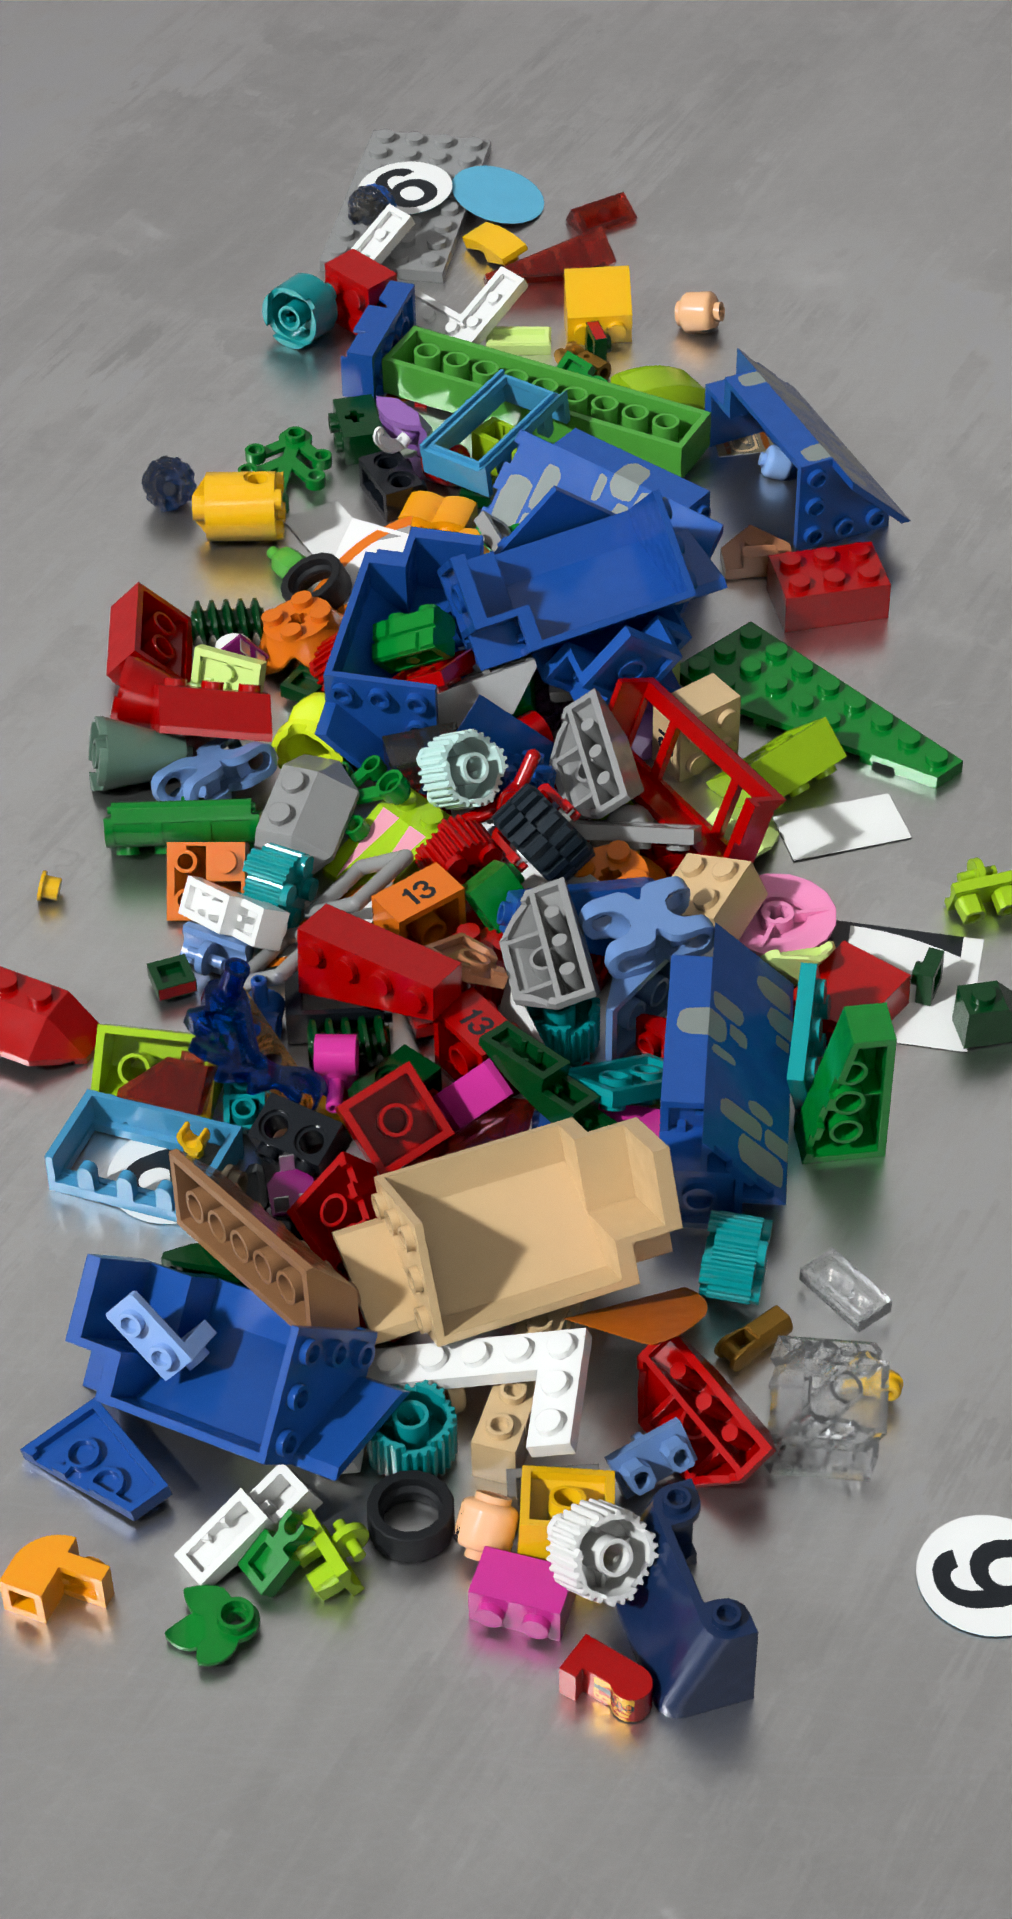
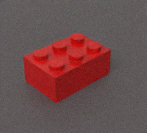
[766,541,891,633]

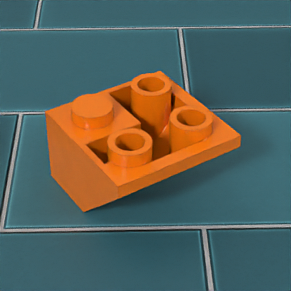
[167,842,250,921]

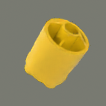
[192,471,286,542]

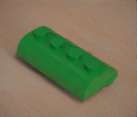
[103,796,263,855]

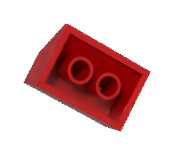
[106,582,193,686]
[151,677,273,742]

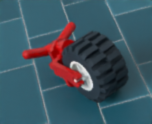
[461,749,595,883]

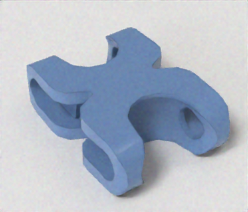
[151,738,277,801]
[578,876,715,979]

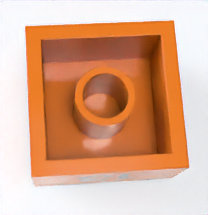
[371,862,466,946]

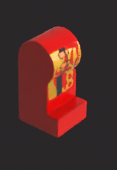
[559,1634,653,1722]

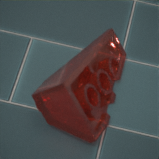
[483,226,617,285]

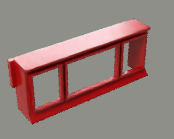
[608,677,786,863]

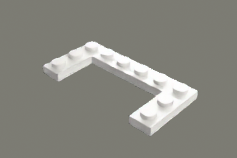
[350,204,528,344]
[318,1327,592,1476]

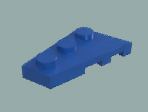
[20,1397,173,1522]

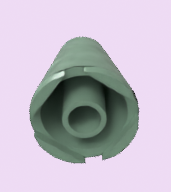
[88,716,193,792]

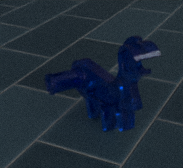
[183,957,328,1111]

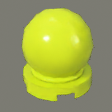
[271,692,346,769]

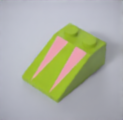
[323,788,450,892]

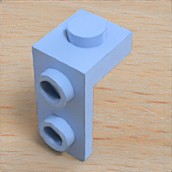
[106,1291,217,1381]

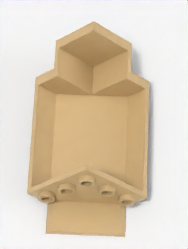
[332,1117,683,1347]

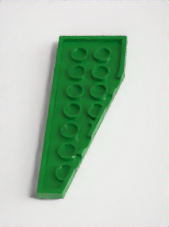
[680,621,963,789]

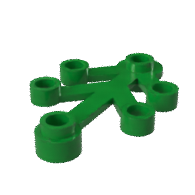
[238,426,332,514]
[341,755,411,842]

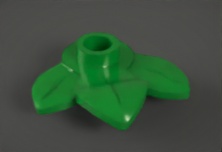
[165,1585,260,1666]

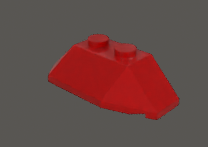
[0,966,100,1067]
[637,1335,777,1488]

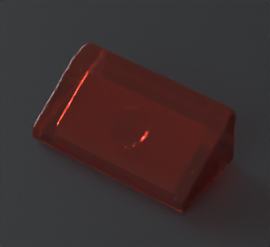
[566,192,637,238]

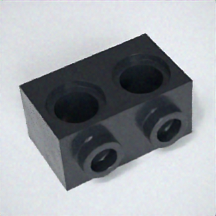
[359,451,428,523]
[247,1092,353,1178]

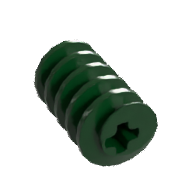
[191,598,264,646]
[307,1015,391,1069]

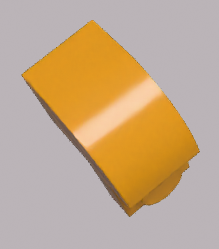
[0,1535,115,1624]

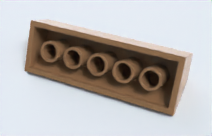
[169,1149,361,1329]

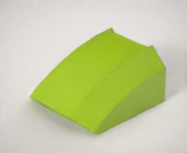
[610,365,705,410]

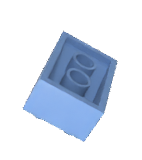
[605,955,671,1061]

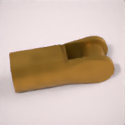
[554,341,611,380]
[714,1305,793,1372]

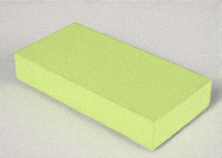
[486,326,551,355]

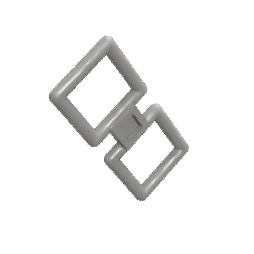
[228,849,414,993]

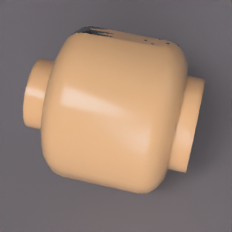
[675,291,725,334]
[453,1490,519,1561]

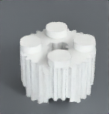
[546,1498,659,1606]

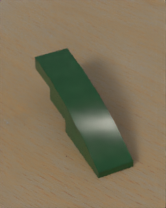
[478,1021,618,1132]

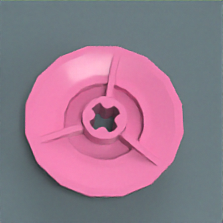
[739,873,836,956]

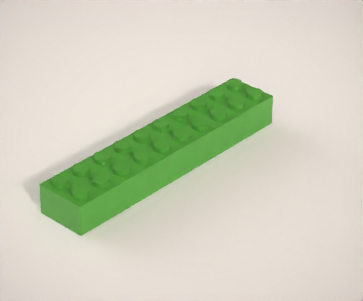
[382,325,711,478]

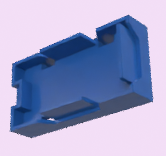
[340,280,416,408]

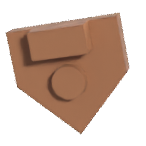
[720,525,792,580]
[425,932,509,989]

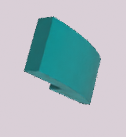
[223,1065,266,1134]

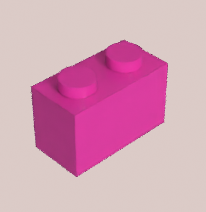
[468,1546,576,1642]

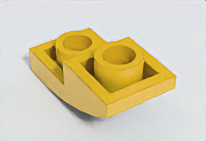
[462,222,528,266]

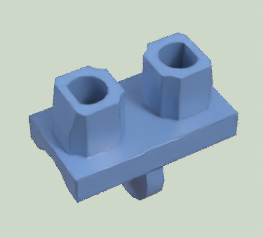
[180,921,254,978]
[604,1417,698,1500]

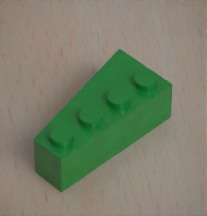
[793,1002,897,1164]

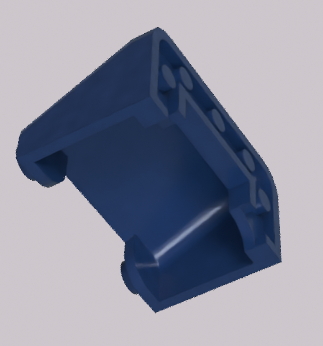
[615,1478,758,1719]

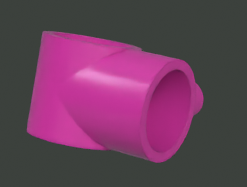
[313,1034,359,1113]

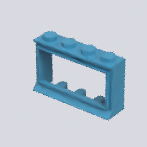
[419,369,571,498]
[44,1089,244,1222]

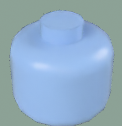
[758,445,793,481]

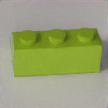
[706,717,847,809]
[91,1024,229,1119]

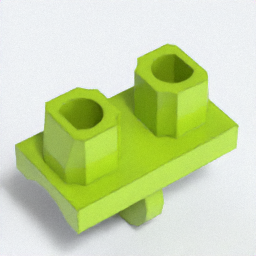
[944,857,1012,925]
[294,1509,370,1601]

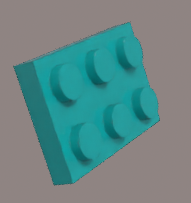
[787,963,831,1110]
[568,1053,664,1112]

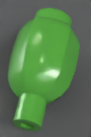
[267,546,306,580]

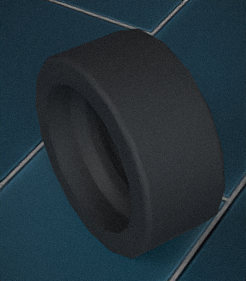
[280,552,352,610]
[367,1470,455,1562]

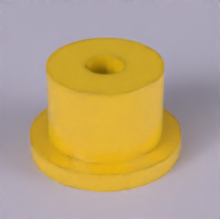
[37,870,62,901]

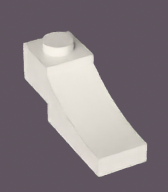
[178,875,290,951]
[174,1465,323,1586]

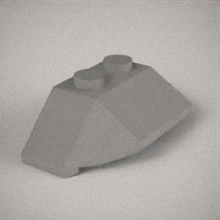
[437,655,537,735]
[549,688,644,819]
[254,754,360,874]
[499,877,601,1010]

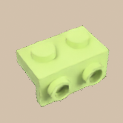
[187,644,267,692]

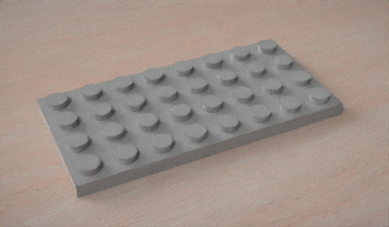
[319,129,491,283]

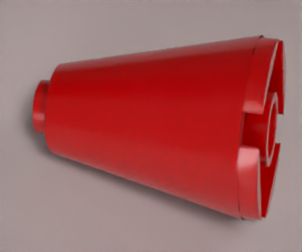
[110,655,191,729]

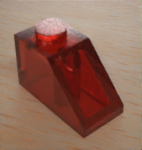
[117,1050,217,1115]

